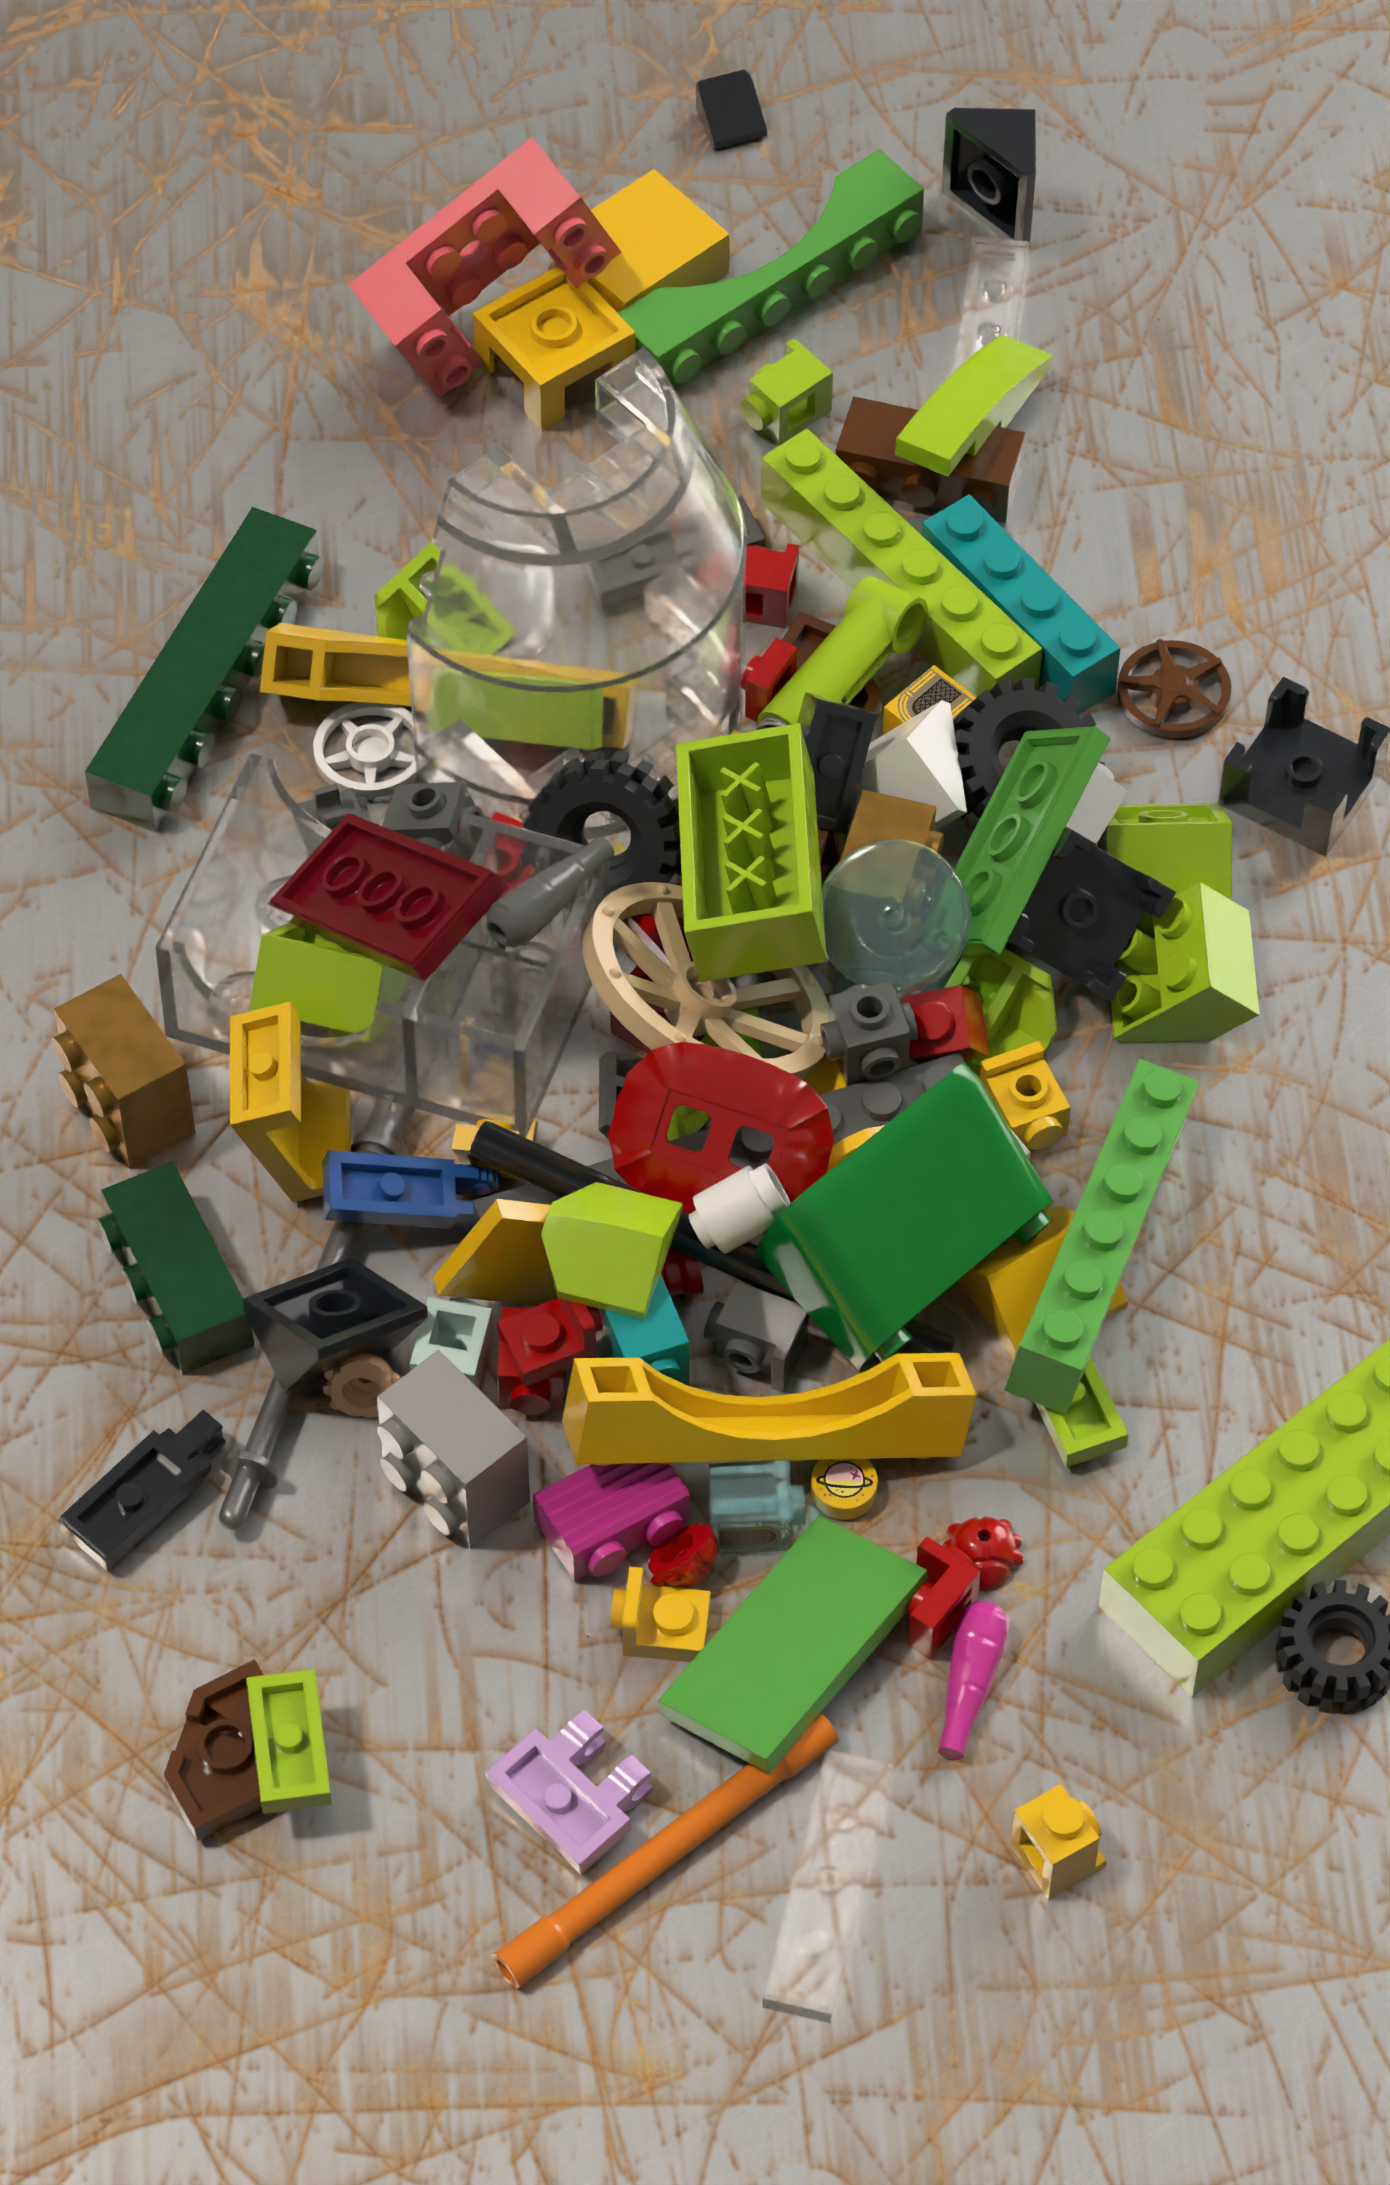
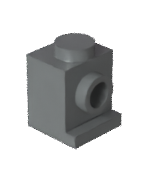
[704,1281,809,1393]

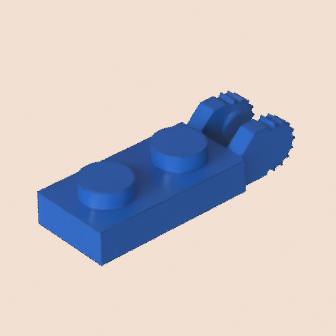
[322,1150,501,1232]

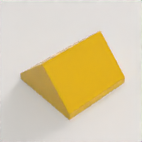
[958,1205,1128,1359]

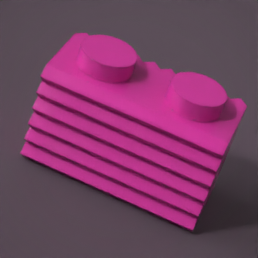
[532,1463,689,1581]

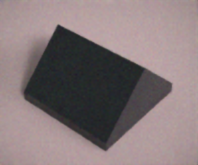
[941,108,1036,254]
[243,1257,428,1393]

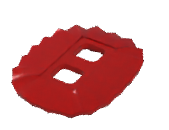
[607,1042,834,1234]

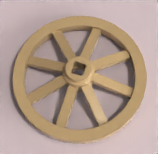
[582,882,829,1080]

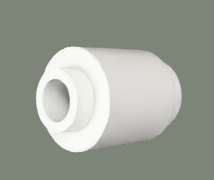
[688,1163,791,1254]

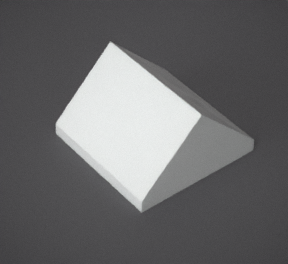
[848,700,967,831]

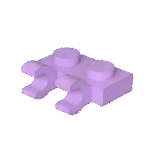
[485,1710,653,1875]

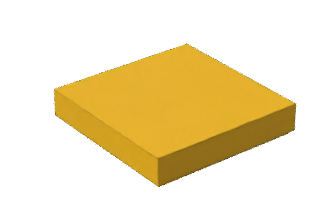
[433,1199,557,1305]

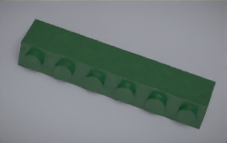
[85,507,324,832]

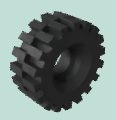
[953,678,1105,829]
[522,751,681,917]

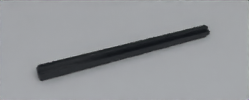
[470,1121,955,1354]

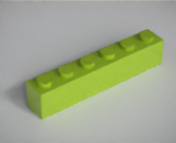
[761,428,1042,697]

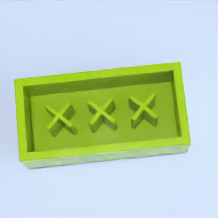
[676,723,827,982]

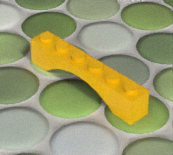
[260,623,638,744]
[562,1353,977,1466]

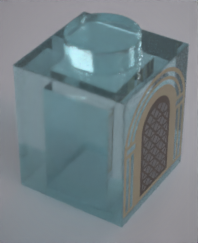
[708,1460,805,1554]

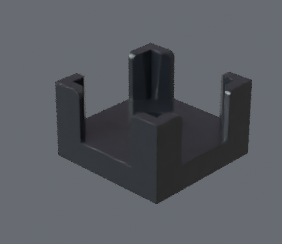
[1218,677,1390,857]
[1007,827,1176,1002]

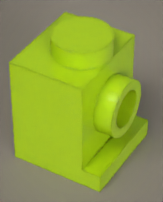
[740,338,833,445]

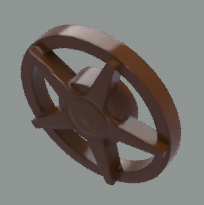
[1117,639,1231,739]

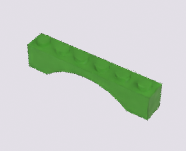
[618,149,924,395]
[1004,1058,1200,1415]

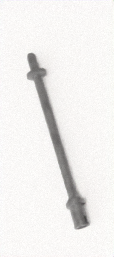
[219,1087,417,1530]

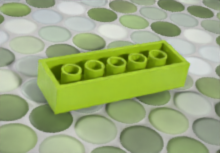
[1099,1339,1390,1697]

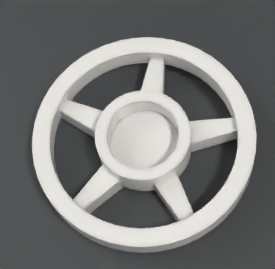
[313,702,428,800]

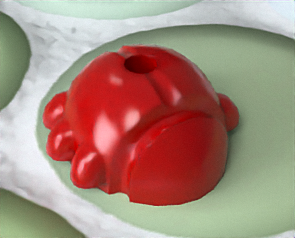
[942,1516,1024,1591]
[648,1523,718,1589]

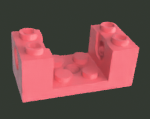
[348,137,622,398]

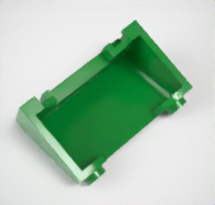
[754,1063,1054,1370]

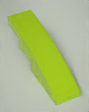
[895,334,1054,477]

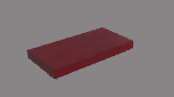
[268,813,508,982]

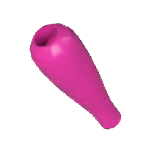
[938,1601,1010,1760]

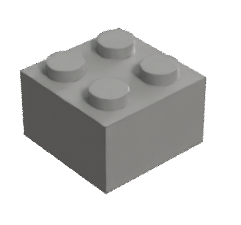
[377,1349,530,1549]

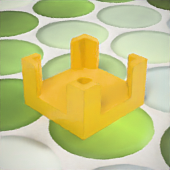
[472,266,636,431]

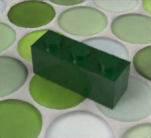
[96,1161,254,1375]

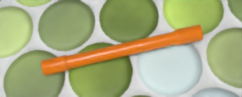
[492,1713,839,1989]

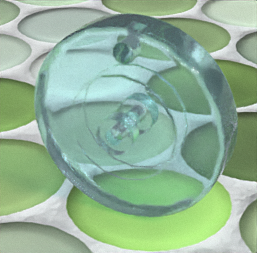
[821,839,972,995]

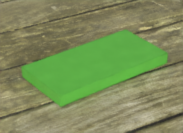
[917,726,1111,956]
[657,1515,929,1773]

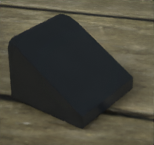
[696,69,767,150]

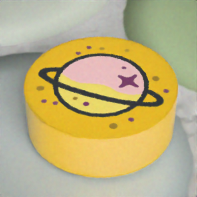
[811,1459,878,1520]

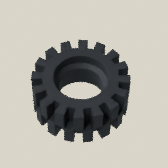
[1275,1580,1390,1714]

